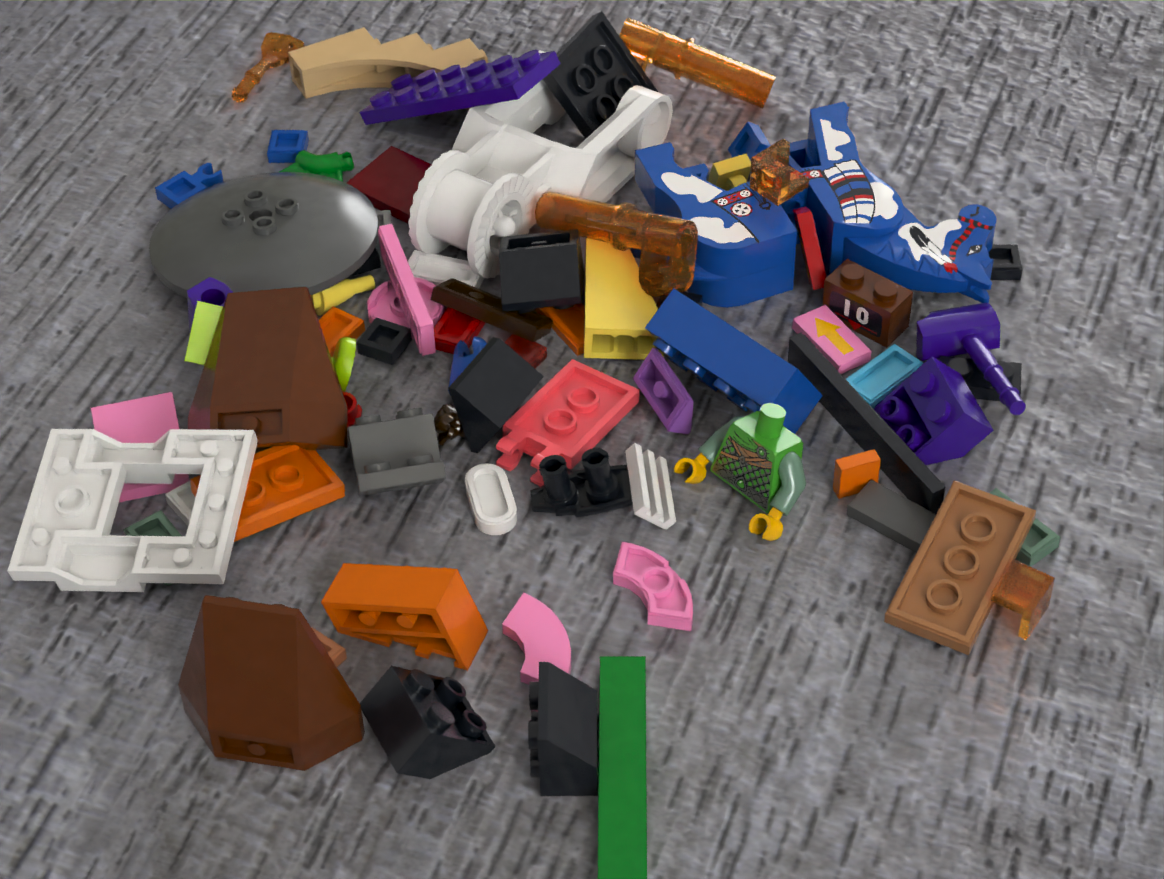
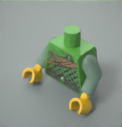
[674,403,806,541]

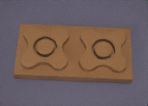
[884,480,1036,655]

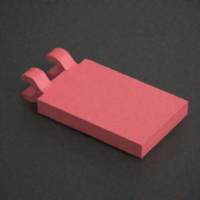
[496,359,640,487]

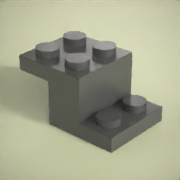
[347,408,446,496]

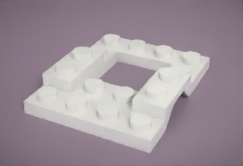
[7,429,258,592]

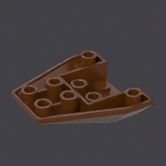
[188,287,348,450]
[178,595,365,771]

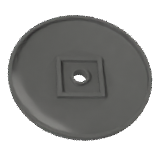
[149,172,379,298]

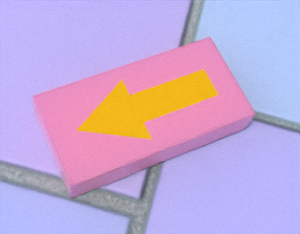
[792,305,872,374]

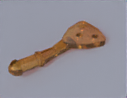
[232,32,305,103]

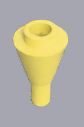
[310,275,375,316]

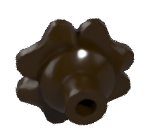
[434,404,467,446]

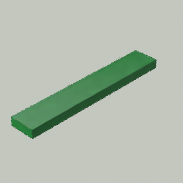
[598,656,647,879]

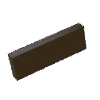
[430,278,553,342]

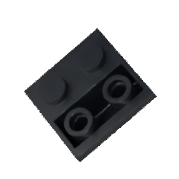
[499,229,585,314]
[528,662,598,796]
[360,666,496,779]

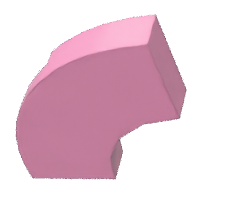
[613,542,693,631]
[502,593,571,685]

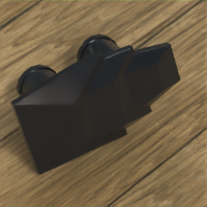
[530,448,633,518]

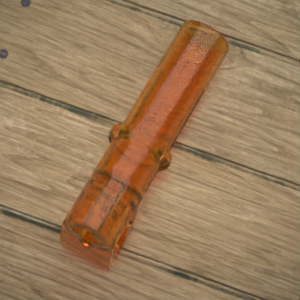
[619,17,776,109]
[535,191,698,297]

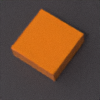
[833,449,881,499]

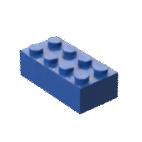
[645,288,823,434]

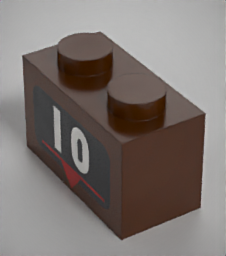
[822,259,913,348]

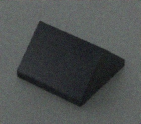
[448,337,544,453]

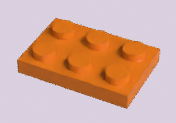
[190,445,345,542]

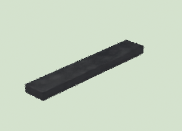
[788,333,945,514]

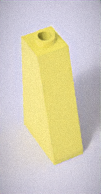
[584,236,664,360]

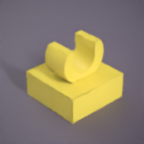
[709,153,753,191]

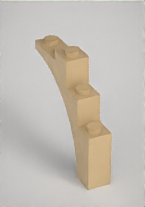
[288,27,489,110]

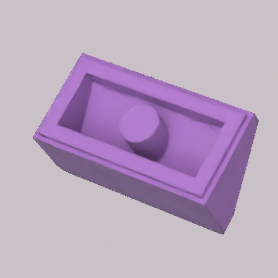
[633,348,694,434]

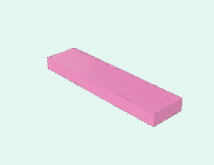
[378,224,436,356]

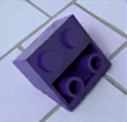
[873,356,994,465]

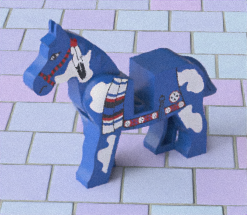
[629,101,997,308]

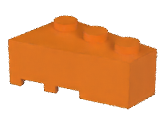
[321,563,488,671]

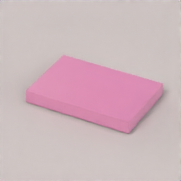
[91,392,190,503]

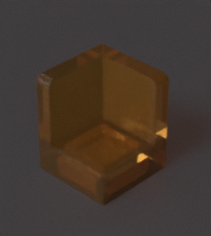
[750,138,809,206]
[991,560,1055,640]

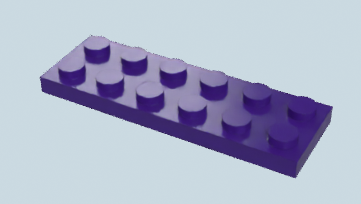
[359,50,561,125]

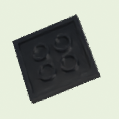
[543,11,658,139]

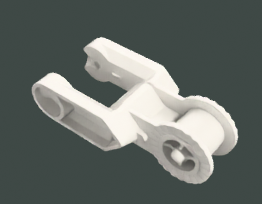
[408,50,673,279]

